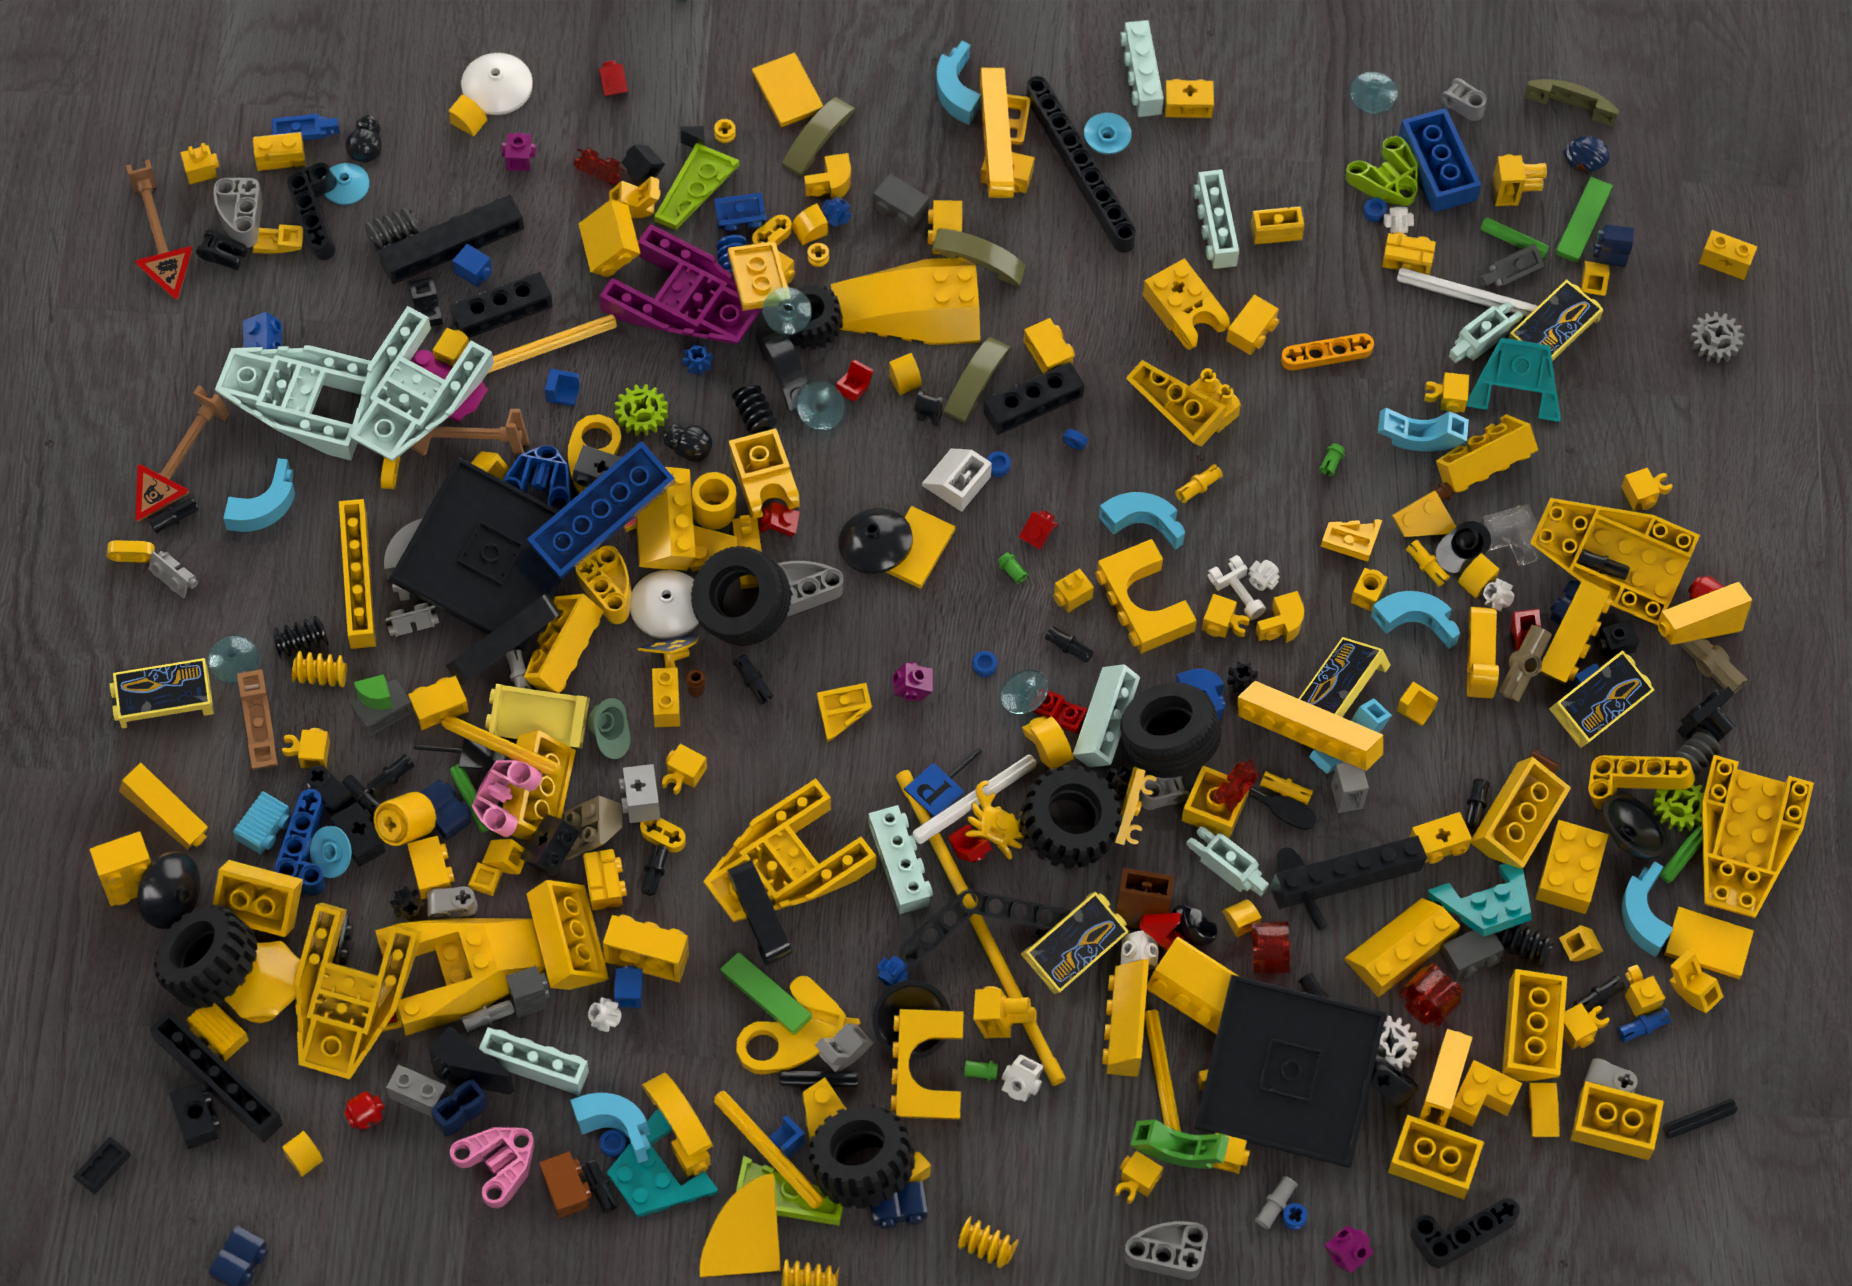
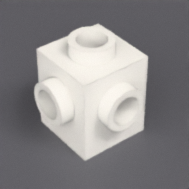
[1121,930,1159,970]
[1002,1054,1044,1101]

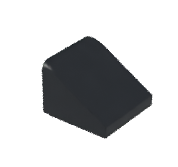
[680,125,705,148]

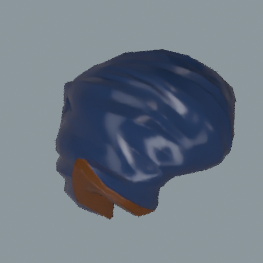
[1563,136,1610,174]

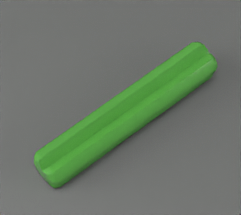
[1481,218,1549,258]
[450,764,490,832]
[1659,823,1703,883]

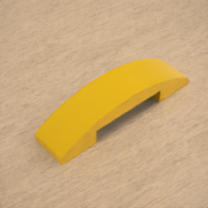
[642,1073,713,1159]

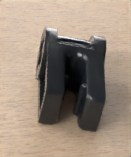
[196,230,248,270]
[914,390,944,426]

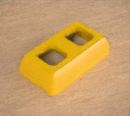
[1007,94,1031,145]

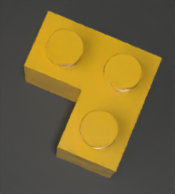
[1449,1060,1522,1127]

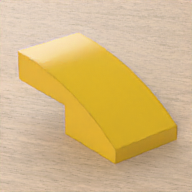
[253,224,303,253]
[1529,1083,1559,1137]

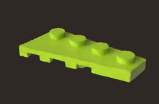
[654,143,740,230]
[736,1156,843,1226]

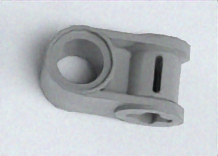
[1440,78,1486,121]
[1139,776,1190,810]
[426,886,478,920]
[1583,1058,1638,1093]

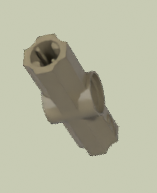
[1499,625,1552,703]
[1678,638,1748,694]

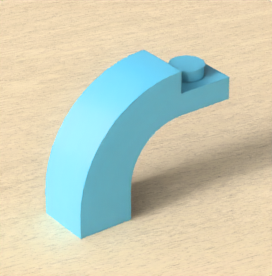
[936,41,981,125]
[1378,408,1469,452]
[223,458,295,532]
[1099,492,1185,550]
[1371,591,1460,649]
[1309,699,1392,774]
[1621,861,1673,958]
[570,1093,651,1164]

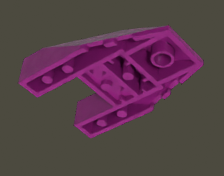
[599,224,763,345]

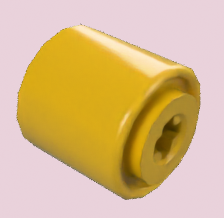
[692,472,736,530]
[374,792,436,846]

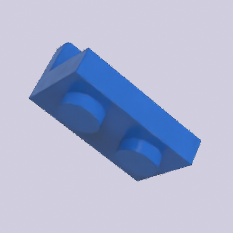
[714,193,767,231]
[243,312,283,350]

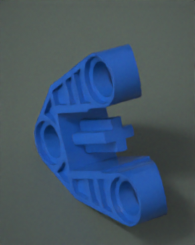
[503,445,571,511]

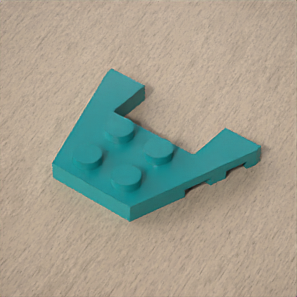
[1466,337,1561,422]
[1428,863,1532,937]
[607,1109,718,1218]

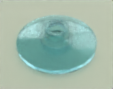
[1350,72,1397,113]
[763,287,812,334]
[797,382,845,431]
[208,636,259,683]
[1001,670,1049,714]

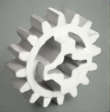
[1376,1016,1418,1071]

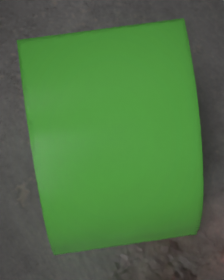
[354,674,392,710]

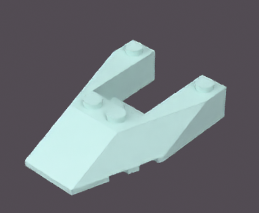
[350,306,494,462]
[215,345,371,460]

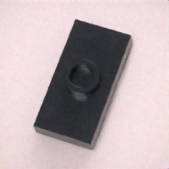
[73,1137,131,1195]

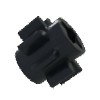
[1227,661,1258,693]
[1104,766,1131,799]
[389,886,424,921]

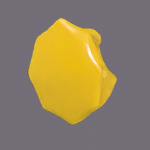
[224,941,300,1023]

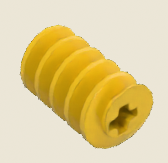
[292,651,347,688]
[958,1216,1019,1269]
[782,1259,839,1286]

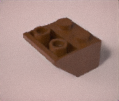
[1116,868,1175,931]

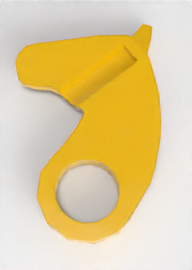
[568,414,621,494]
[736,976,861,1075]

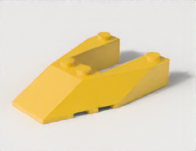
[703,779,876,922]
[295,903,422,1079]
[375,918,546,1036]

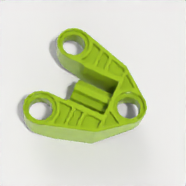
[1345,136,1418,206]

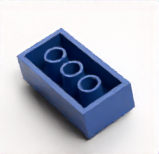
[1398,108,1481,213]

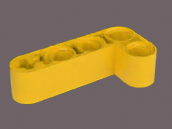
[1467,607,1499,699]
[1589,755,1695,810]

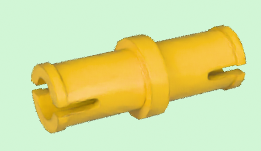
[1175,464,1223,504]
[1406,540,1450,587]
[1260,771,1313,805]

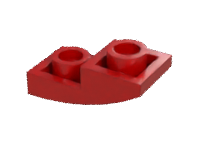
[1030,688,1088,734]

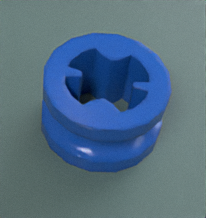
[1282,1203,1307,1230]

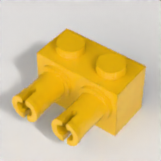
[1491,154,1547,206]
[1190,368,1241,433]
[973,986,1037,1038]

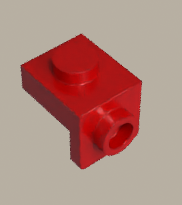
[598,60,628,96]
[834,360,874,402]
[758,502,800,537]
[1019,510,1059,550]
[948,824,992,863]

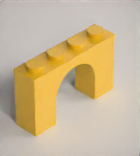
[1095,539,1197,654]
[891,1009,964,1120]

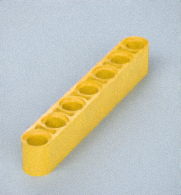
[980,68,1014,198]

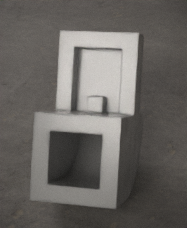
[815,1023,873,1072]

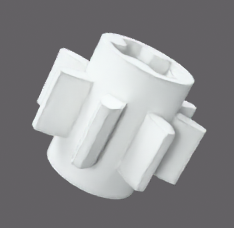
[1384,207,1414,233]
[1248,560,1280,591]
[1483,578,1515,612]
[588,998,621,1032]

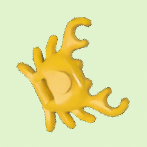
[965,780,1024,860]

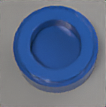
[1363,198,1388,222]
[1062,429,1088,450]
[987,451,1011,477]
[972,651,998,677]
[600,1129,627,1158]

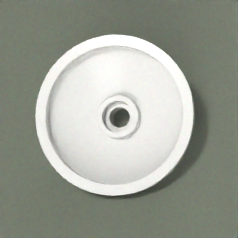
[461,53,533,115]
[630,570,699,639]

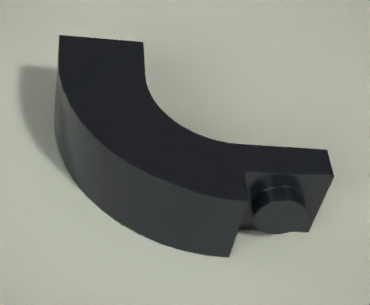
[756,328,813,411]

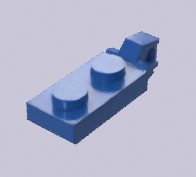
[272,114,340,141]

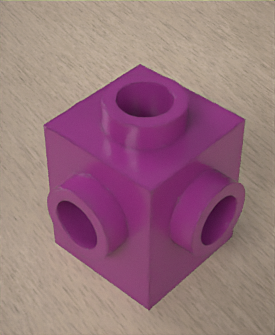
[502,132,536,171]
[892,662,933,701]
[1324,1225,1374,1273]

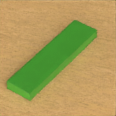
[1555,177,1613,263]
[720,952,812,1035]

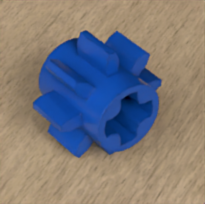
[821,197,852,227]
[682,344,713,376]
[877,956,909,987]

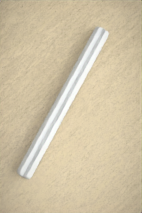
[1397,268,1538,317]
[912,755,1037,844]

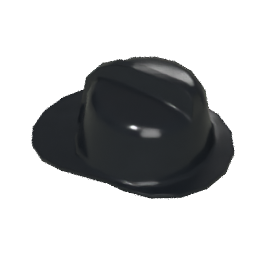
[1436,521,1491,573]

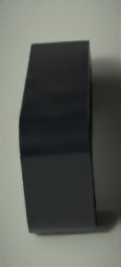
[287,162,337,260]
[727,860,792,966]
[1411,1198,1520,1268]

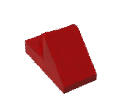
[1510,608,1543,659]
[1140,913,1186,951]

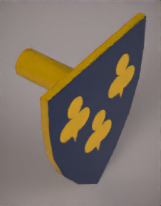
[638,635,699,668]

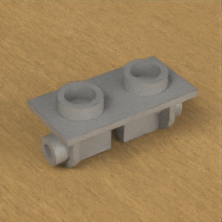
[148,551,198,599]
[385,602,439,637]

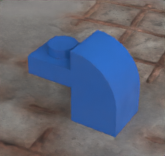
[1176,669,1226,720]

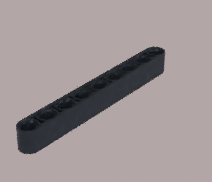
[1026,76,1136,253]

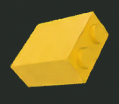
[579,199,641,278]

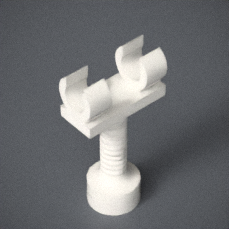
[1208,555,1266,620]

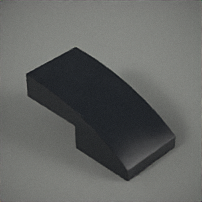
[409,277,443,327]

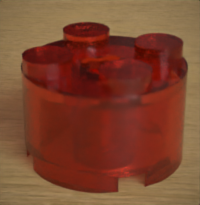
[1252,921,1291,974]
[1400,964,1463,1027]

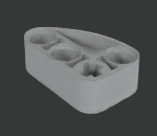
[214,178,263,248]
[778,561,844,616]
[1124,1221,1208,1280]

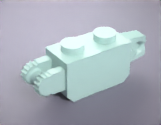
[1449,302,1523,363]
[1186,827,1269,896]

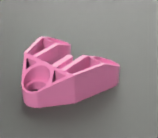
[472,760,542,837]
[450,1127,534,1208]

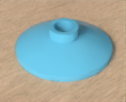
[1084,113,1131,154]
[322,163,370,205]
[310,826,351,878]

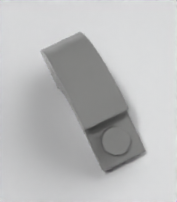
[384,518,423,601]

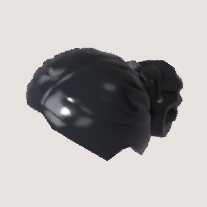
[345,115,382,163]
[663,425,713,462]
[1172,905,1218,946]

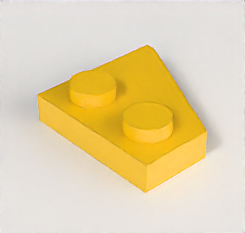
[1391,490,1456,537]
[1321,519,1382,562]
[690,525,739,572]
[816,683,872,741]
[802,1078,847,1148]

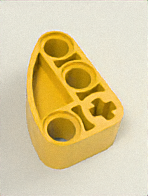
[575,545,632,624]

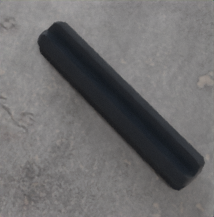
[780,1071,858,1088]
[1663,1099,1738,1139]

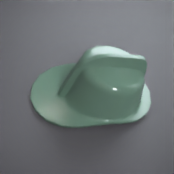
[588,698,631,759]

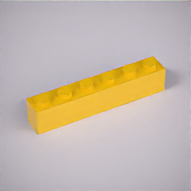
[339,499,376,649]
[1238,681,1383,771]

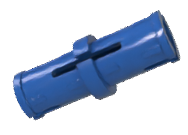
[1617,1007,1671,1043]

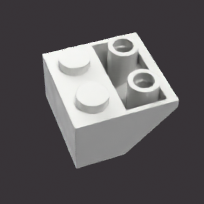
[922,449,992,512]

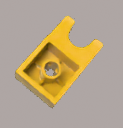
[1143,258,1230,350]
[729,429,800,519]

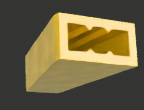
[1658,582,1752,645]
[119,762,208,850]
[1419,1029,1472,1128]

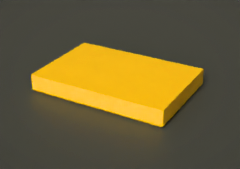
[752,53,823,127]
[728,241,791,311]
[886,506,956,589]
[1664,907,1754,980]

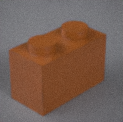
[539,1151,592,1219]

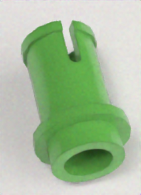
[1319,443,1345,476]
[998,552,1029,584]
[964,1060,998,1082]

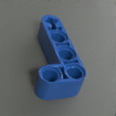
[274,789,326,895]

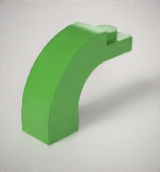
[1130,1119,1229,1169]

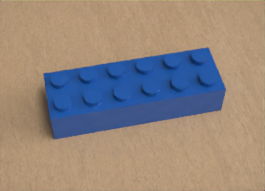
[527,441,675,580]

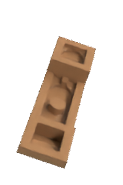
[237,669,278,770]

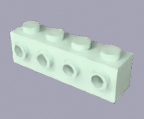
[1120,20,1163,117]
[1193,170,1239,269]
[1073,664,1140,767]
[868,805,933,914]
[479,1027,589,1095]

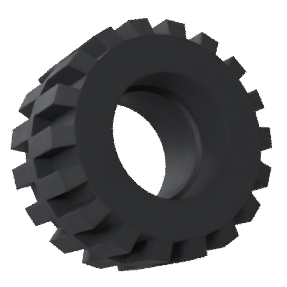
[779,283,843,350]

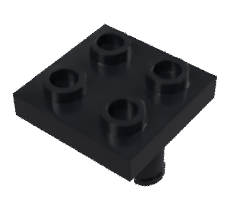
[1677,686,1736,742]

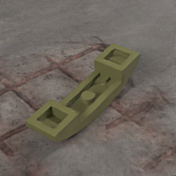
[1524,79,1619,127]
[782,97,855,177]
[931,228,1026,287]
[944,337,1011,423]

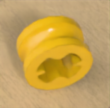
[714,119,735,143]
[808,243,829,267]

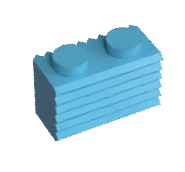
[233,791,291,855]

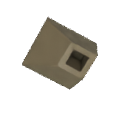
[564,796,622,860]

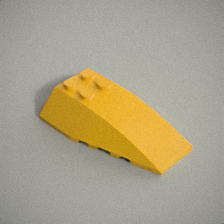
[831,257,980,345]

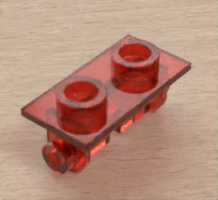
[573,148,625,184]
[1213,758,1260,813]

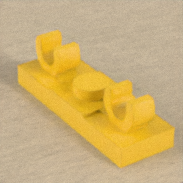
[732,515,762,589]
[1114,767,1157,845]

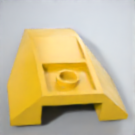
[1530,498,1700,626]
[1702,755,1814,918]

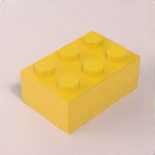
[1535,820,1608,914]
[90,831,151,906]
[213,860,303,937]
[603,915,689,983]
[1570,1081,1664,1160]
[1388,1115,1484,1200]

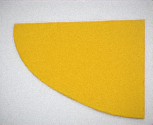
[700,1173,781,1277]

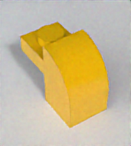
[804,153,851,199]
[609,176,660,218]
[1255,591,1304,643]
[1022,716,1074,769]
[1669,950,1723,1013]

